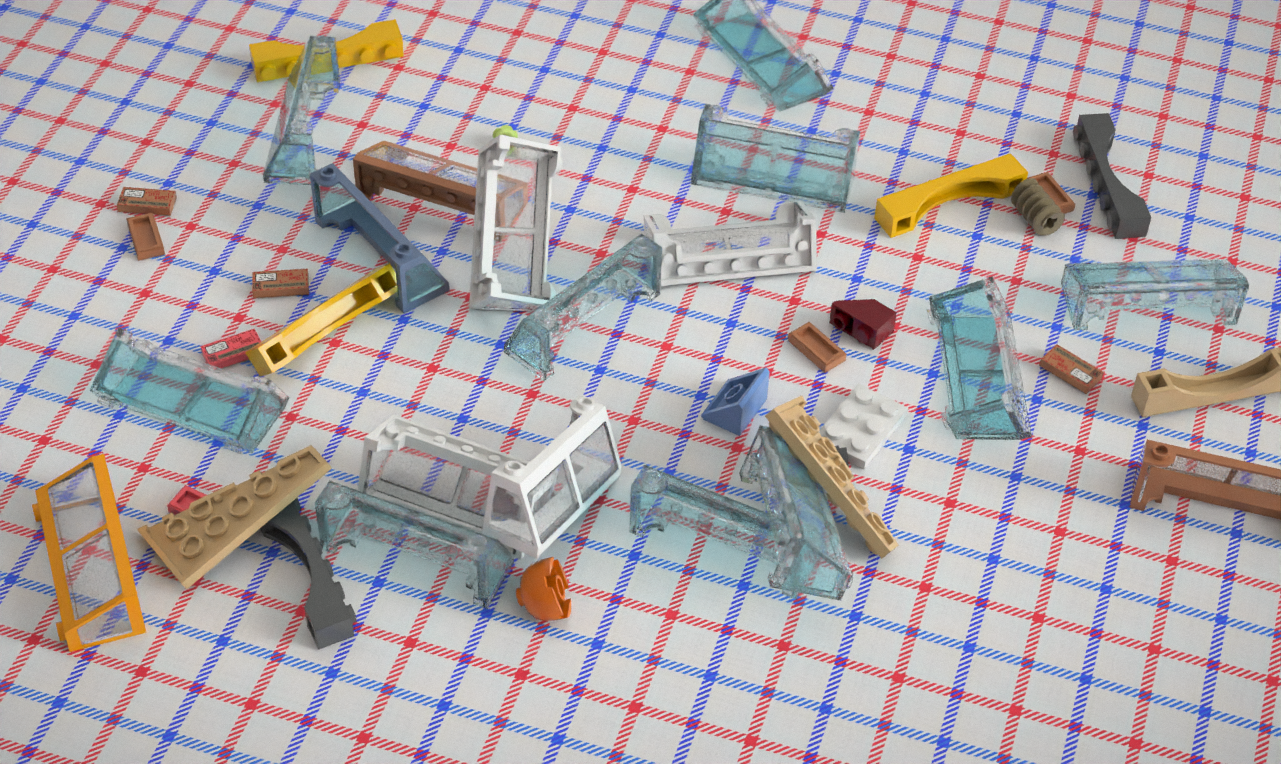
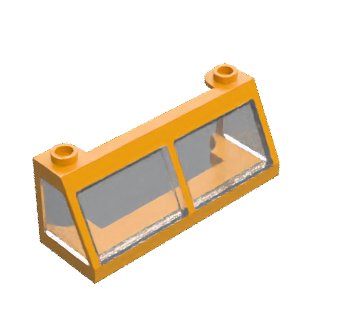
[32,454,147,652]

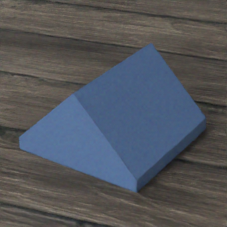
[701,367,770,436]

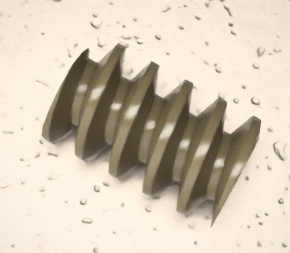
[1011,178,1065,236]

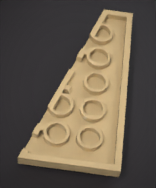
[765,396,899,559]
[137,445,332,590]

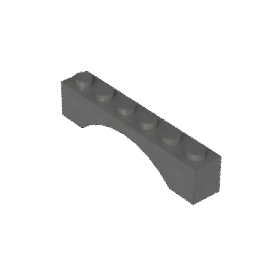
[1073,113,1152,239]
[260,498,357,650]

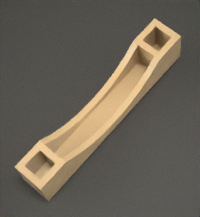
[1131,347,1281,417]

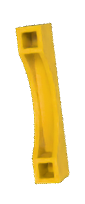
[249,19,404,82]
[874,153,1028,238]
[245,263,399,376]

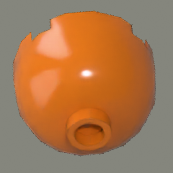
[516,557,571,621]

